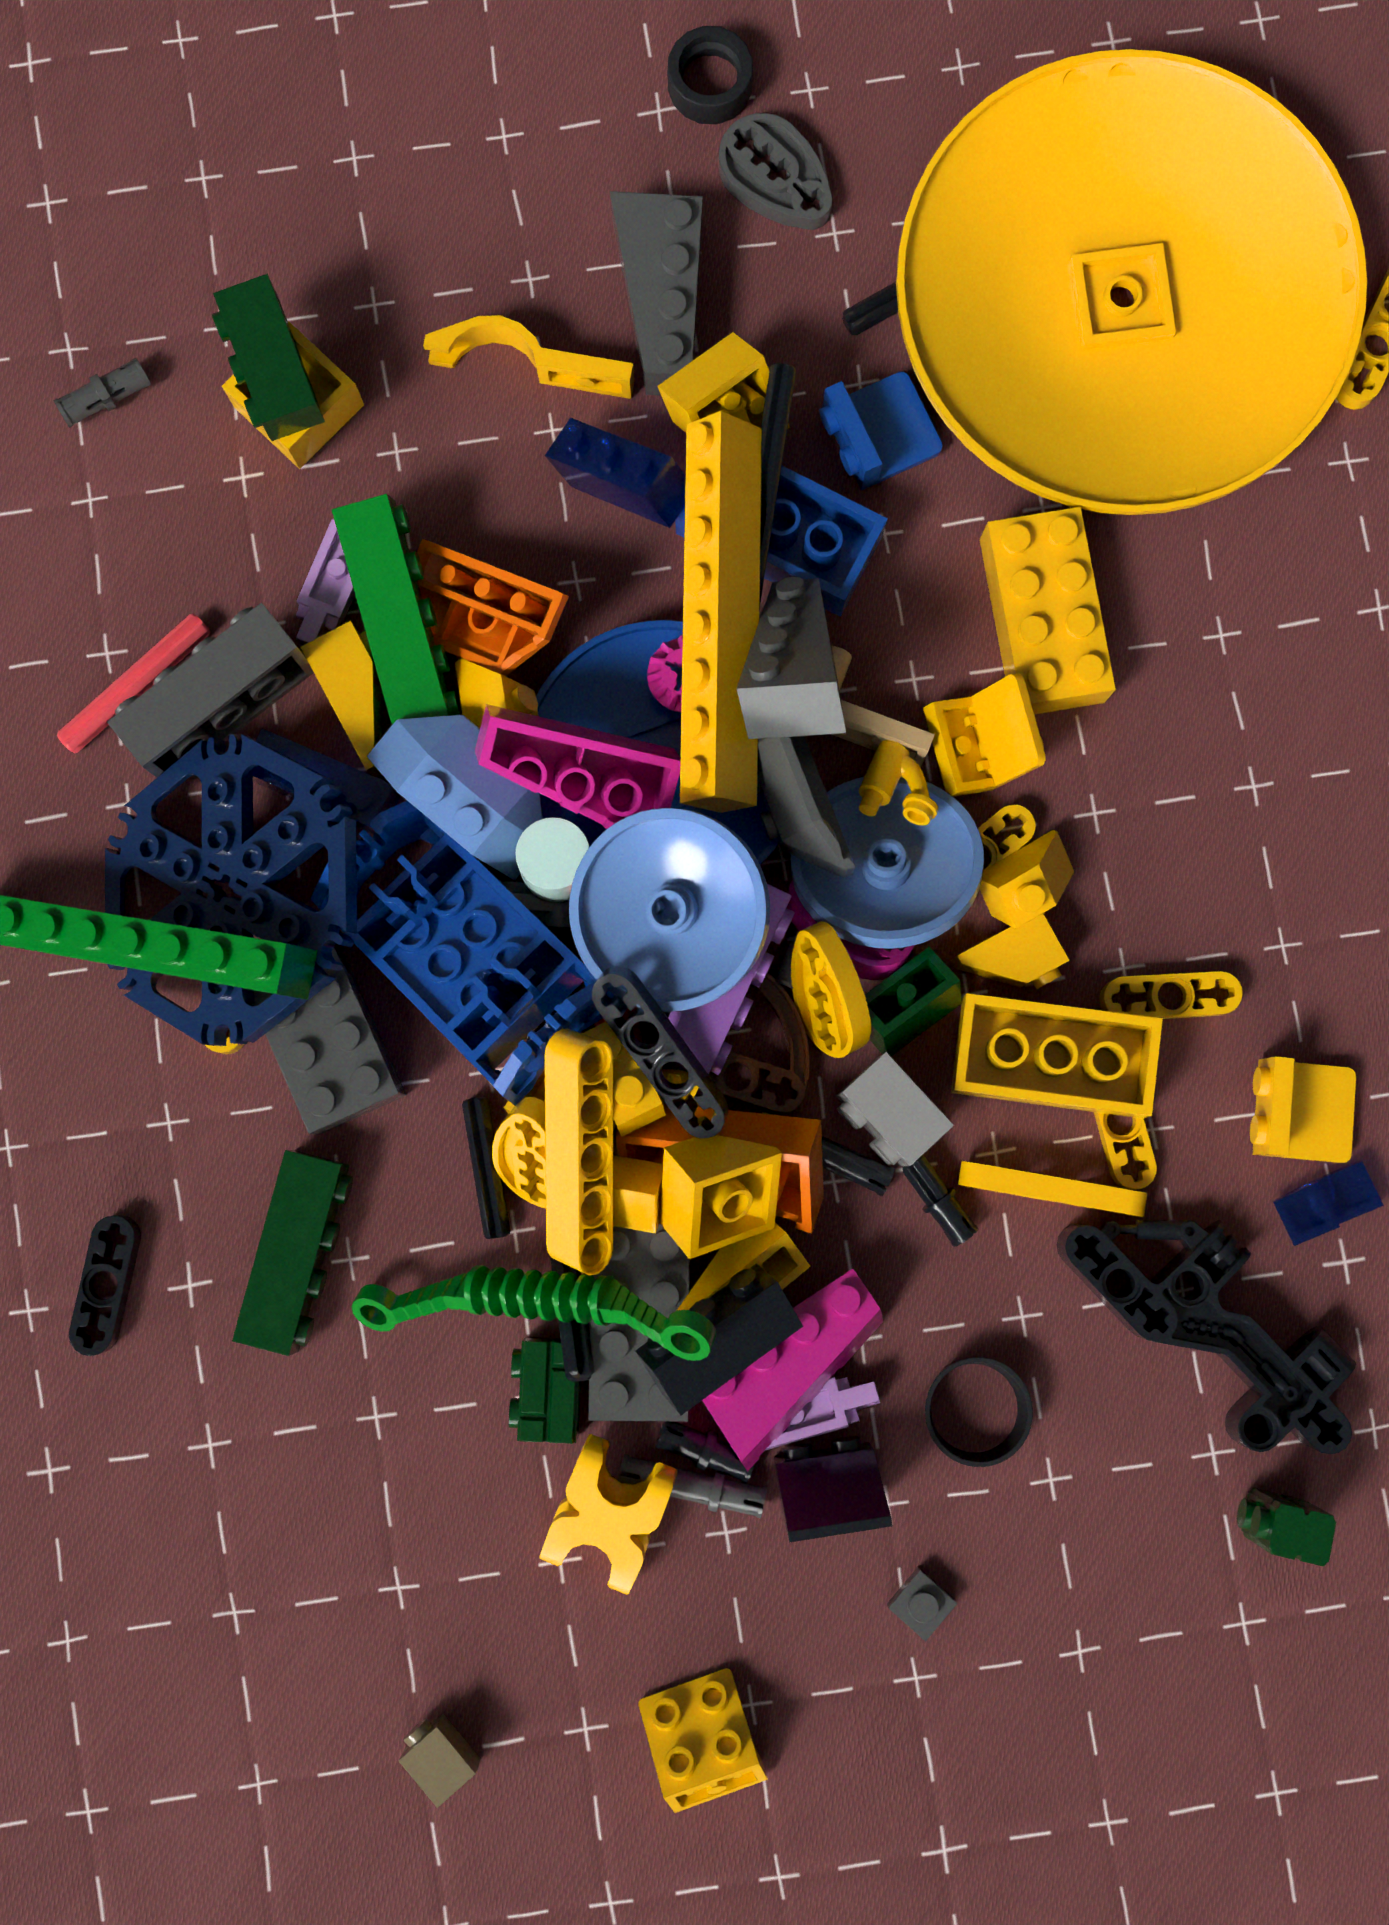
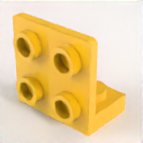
[638,1668,768,1813]

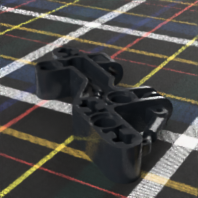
[1056,1220,1356,1454]

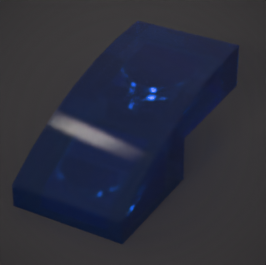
[1273,1160,1384,1246]

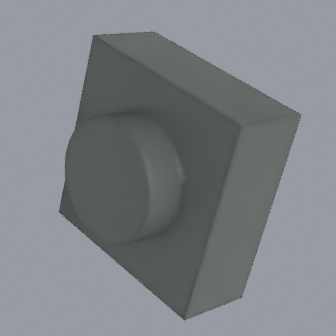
[887,1567,957,1642]

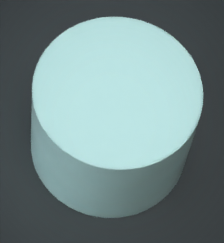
[516,817,589,902]

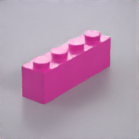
[475,704,681,829]

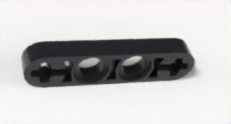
[592,966,728,1138]

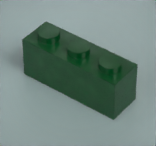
[212,273,325,441]

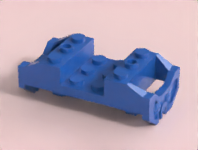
[310,801,615,1106]

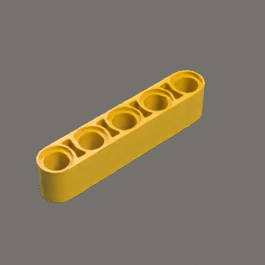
[545,1029,613,1276]

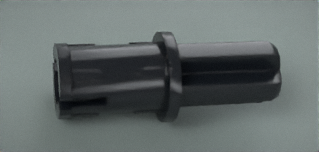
[902,1155,979,1247]

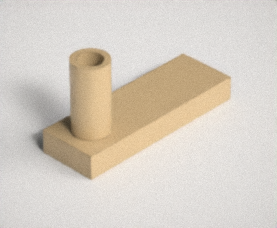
[831,646,935,768]

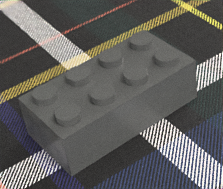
[107,602,314,777]
[254,944,406,1135]
[589,1224,689,1422]

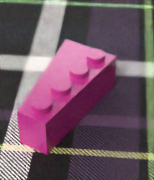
[702,1269,883,1472]

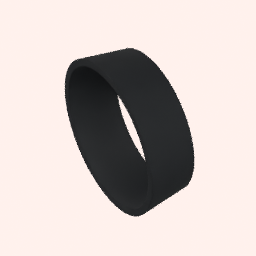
[925,1357,1033,1467]

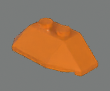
[417,538,569,676]

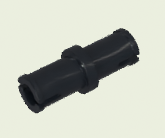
[655,1421,754,1483]

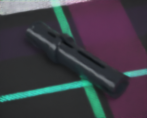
[761,1108,895,1197]

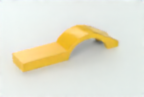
[423,315,635,399]

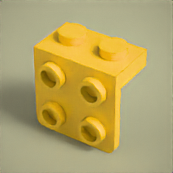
[923,673,1046,797]
[1250,1056,1356,1163]

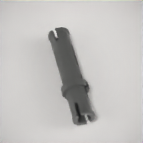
[618,1454,767,1519]

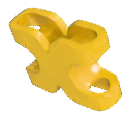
[540,1434,678,1595]

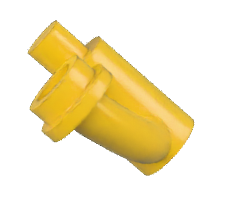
[858,740,939,826]

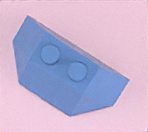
[367,715,543,881]

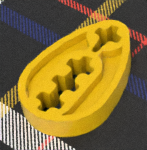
[791,921,871,1058]
[492,1097,546,1209]

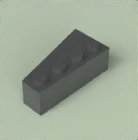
[610,191,703,396]
[737,577,847,739]

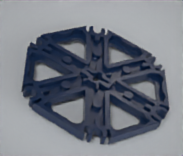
[105,734,357,1046]

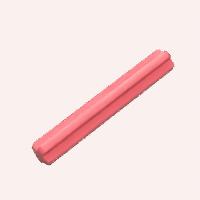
[57,613,210,753]

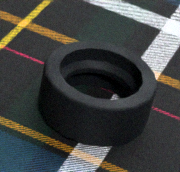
[667,26,753,125]

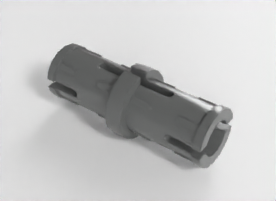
[53,358,151,428]

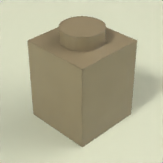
[399,1714,481,1808]

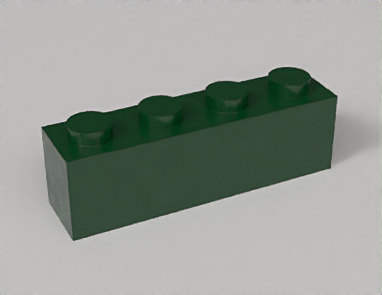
[232,1150,353,1356]

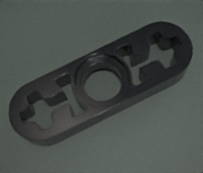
[69,1215,141,1356]

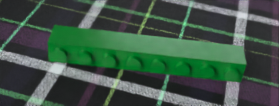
[0,895,317,1000]

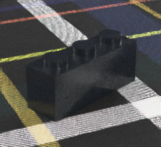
[635,1264,803,1416]

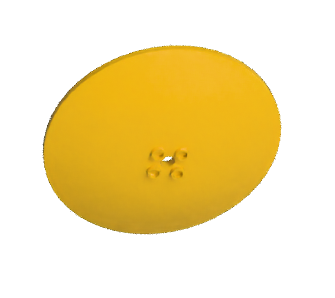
[896,49,1367,515]

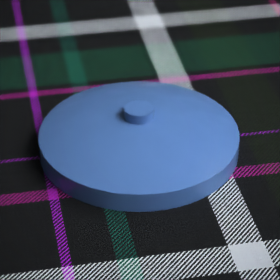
[791,777,984,949]
[569,808,770,1012]

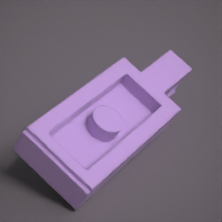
[296,518,355,646]
[764,1377,880,1451]

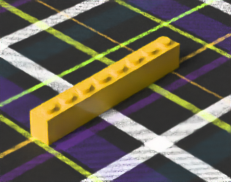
[680,411,762,813]

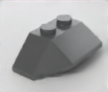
[757,736,856,878]

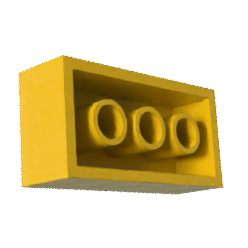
[980,507,1116,715]
[951,993,1163,1118]

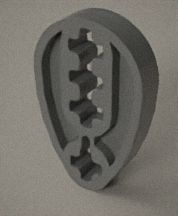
[719,113,832,230]

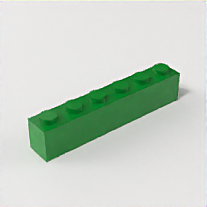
[331,494,462,725]

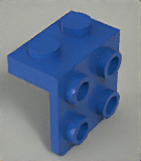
[819,372,942,491]

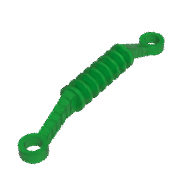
[351,1265,717,1361]

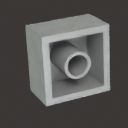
[836,1052,954,1166]

